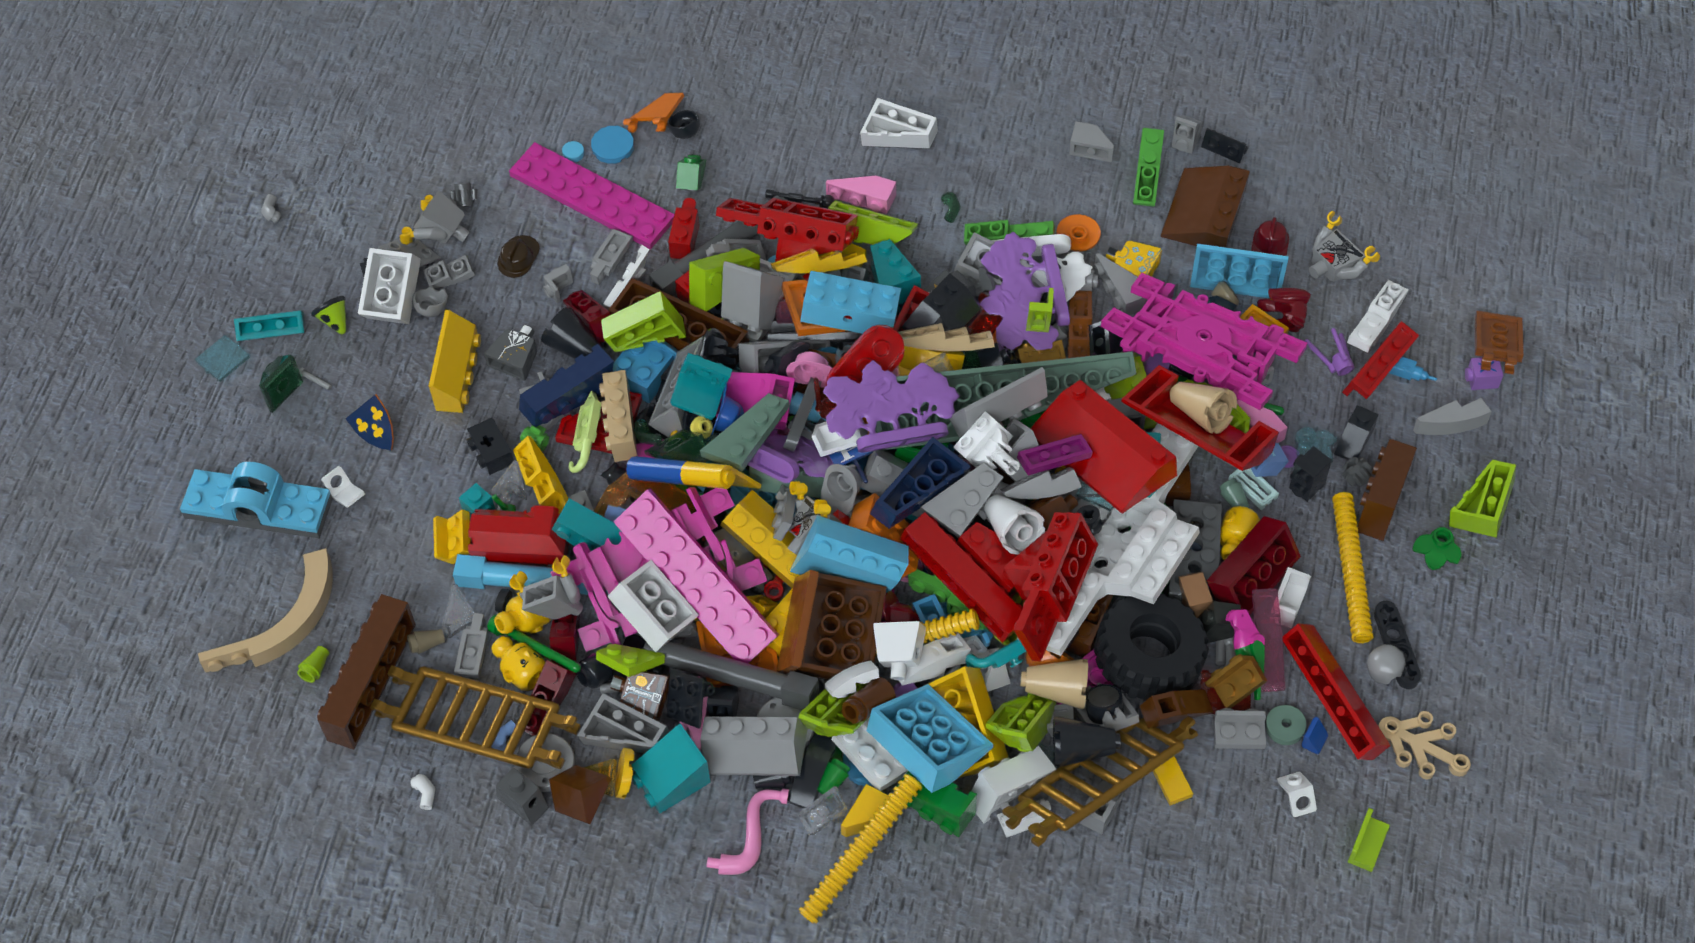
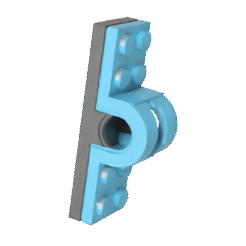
[180,462,333,539]

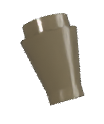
[407,629,445,655]

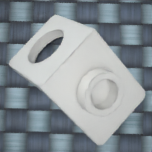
[321,466,365,508]
[1277,772,1317,817]

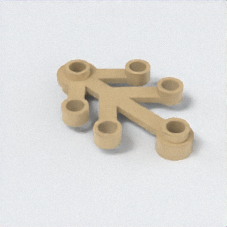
[1378,711,1471,780]

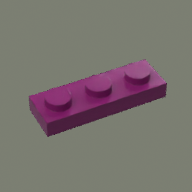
[1017,434,1093,476]

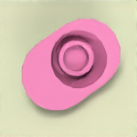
[786,352,832,387]

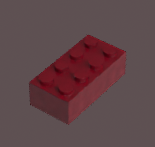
[1207,516,1301,615]

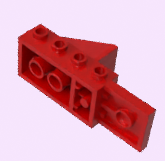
[716,198,859,262]
[1004,512,1098,662]

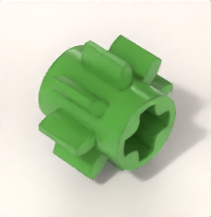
[520,425,549,451]

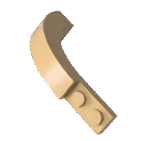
[198,548,333,673]

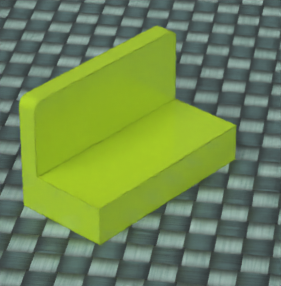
[1026,288,1054,333]
[1348,808,1390,872]

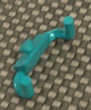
[965,639,1026,669]

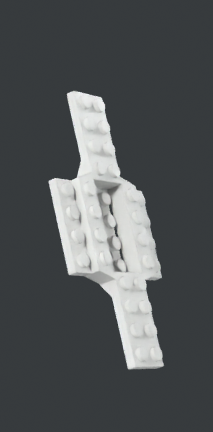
[1018,423,1200,656]

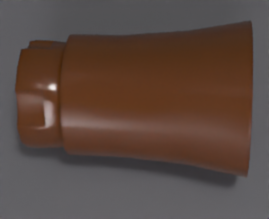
[841,677,896,724]

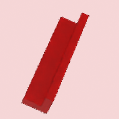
[1342,321,1419,399]

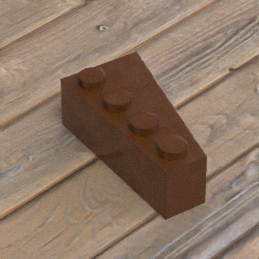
[1357,439,1417,541]

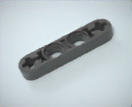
[783,377,822,452]

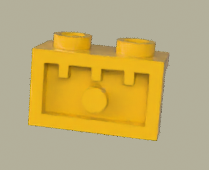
[433,509,471,565]

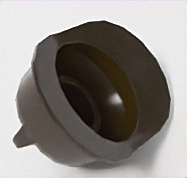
[497,235,540,278]

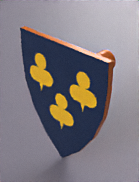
[346,394,394,450]

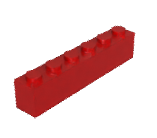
[900,512,1023,643]
[1281,623,1391,760]

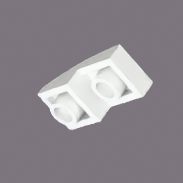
[825,660,879,698]

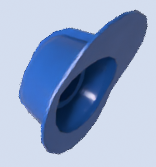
[711,382,744,435]

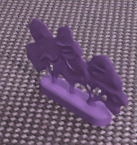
[980,232,1070,350]
[823,360,960,453]
[748,428,833,483]

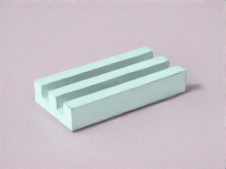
[1228,468,1279,510]

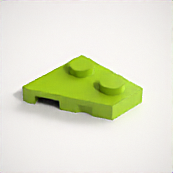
[596,644,665,677]

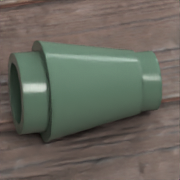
[1219,478,1250,508]

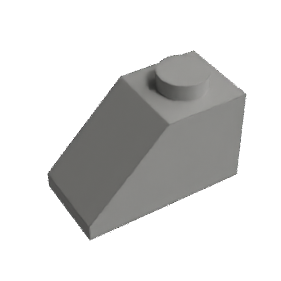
[1069,121,1114,162]

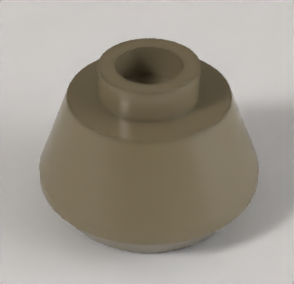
[1211,281,1239,306]

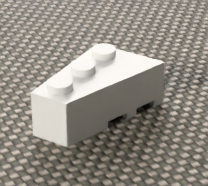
[860,98,938,148]
[972,746,1056,824]

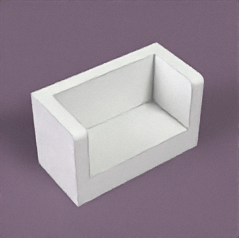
[812,418,868,457]
[1269,567,1311,628]

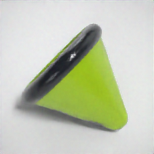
[311,296,346,334]

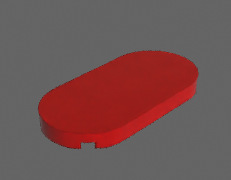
[826,325,905,386]

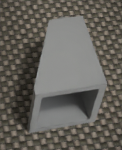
[721,261,785,333]
[993,418,1051,500]

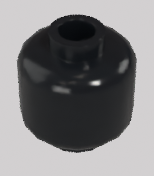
[576,653,613,689]

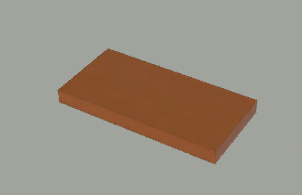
[777,570,819,674]

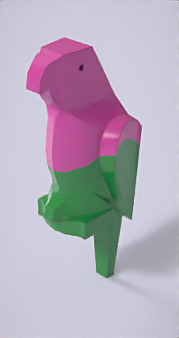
[1226,609,1265,700]

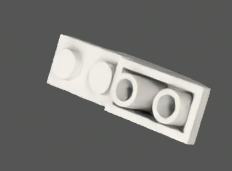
[1347,280,1409,353]
[890,633,989,686]

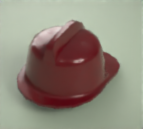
[1251,217,1289,256]
[883,591,920,622]

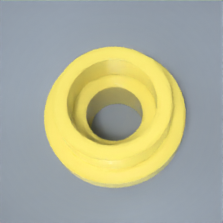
[690,416,713,439]

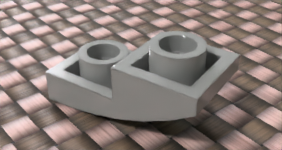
[423,255,476,288]

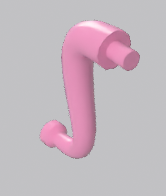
[707,788,789,875]

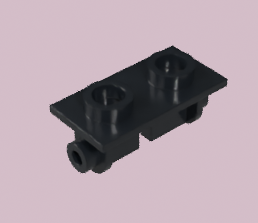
[1201,128,1248,164]

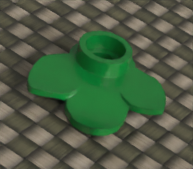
[1412,527,1462,570]

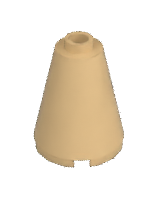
[1170,382,1237,434]
[1020,659,1088,709]

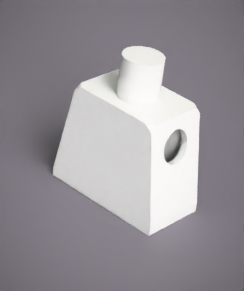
[874,621,926,680]

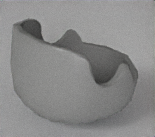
[412,286,448,317]
[1367,644,1406,684]

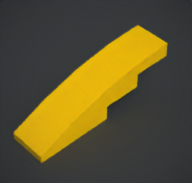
[771,249,867,273]
[513,436,569,514]

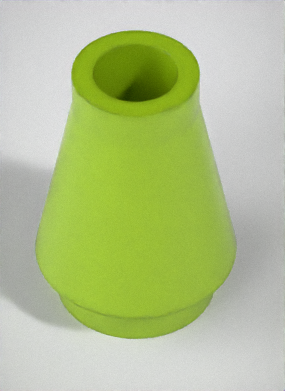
[297,646,330,683]

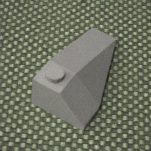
[954,232,1045,297]

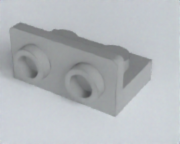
[1213,708,1266,749]

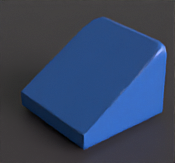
[1302,717,1328,754]

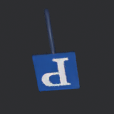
[829,446,873,484]

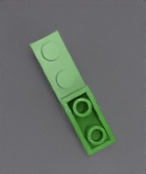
[1133,128,1164,207]
[964,220,1055,245]
[908,569,991,632]

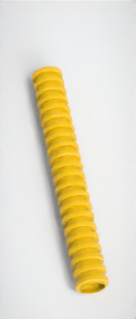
[1332,492,1374,643]
[875,608,980,656]
[798,774,923,924]

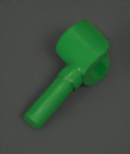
[492,494,516,511]

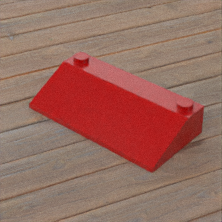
[1121,365,1279,471]
[1030,380,1177,514]

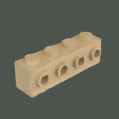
[599,370,637,462]

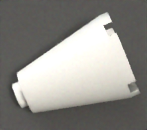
[984,494,1045,555]

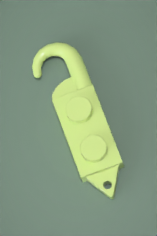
[569,391,602,473]

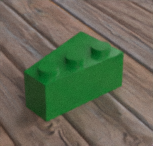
[897,771,977,837]

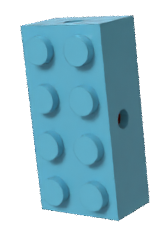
[800,271,901,334]

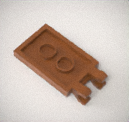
[1475,311,1524,375]

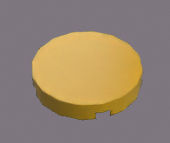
[615,747,634,799]

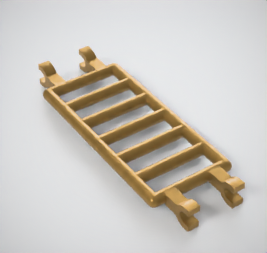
[370,665,581,769]
[1002,716,1198,847]

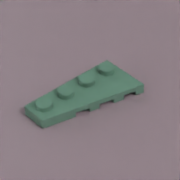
[700,393,790,471]

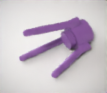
[1304,328,1355,376]

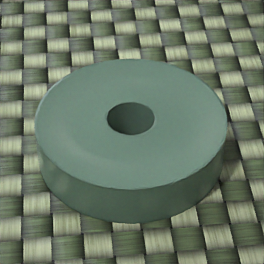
[1265,705,1306,745]

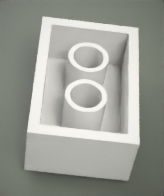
[358,248,421,324]
[607,560,699,652]

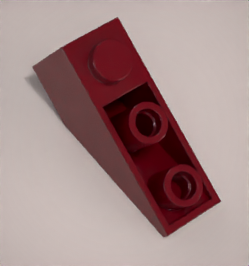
[563,290,611,344]
[549,599,581,661]
[524,660,576,736]

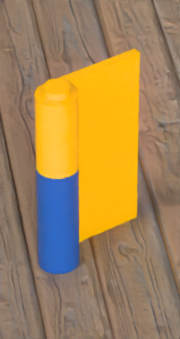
[626,456,762,489]

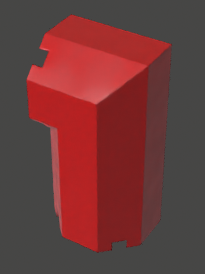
[468,505,569,565]

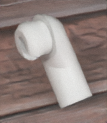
[410,774,436,810]

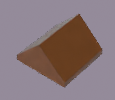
[549,765,611,824]

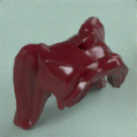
[1257,288,1311,333]

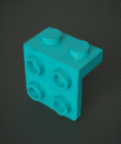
[670,353,733,420]

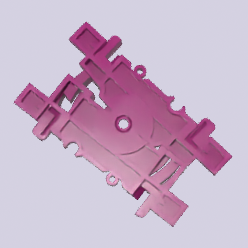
[1100,272,1308,410]
[550,487,767,652]

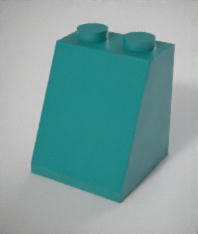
[632,724,711,814]

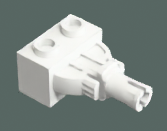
[954,411,1020,475]

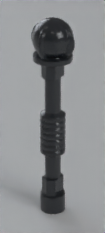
[765,189,835,209]

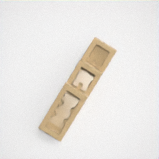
[898,323,995,351]

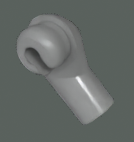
[261,194,281,223]

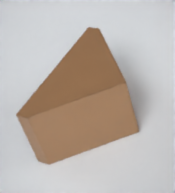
[1178,572,1213,618]

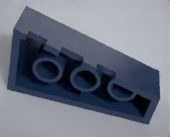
[519,344,614,427]
[870,437,971,529]

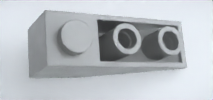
[1093,253,1148,315]

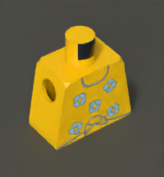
[1105,241,1162,277]

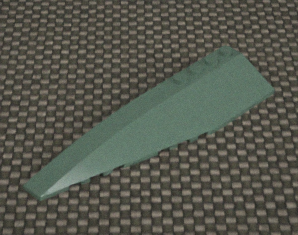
[875,352,1137,451]

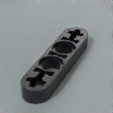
[1374,601,1421,689]

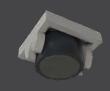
[1075,683,1139,731]

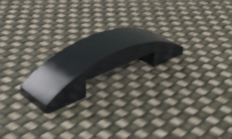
[788,733,837,811]

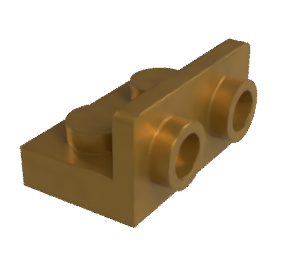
[1015,340,1066,363]
[1205,654,1267,708]

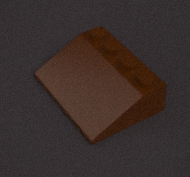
[1161,165,1250,248]
[794,573,887,679]

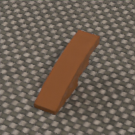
[1068,291,1092,358]

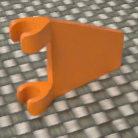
[623,93,684,133]

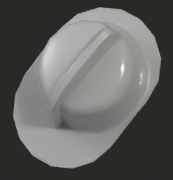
[821,464,862,515]

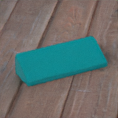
[234,311,305,341]

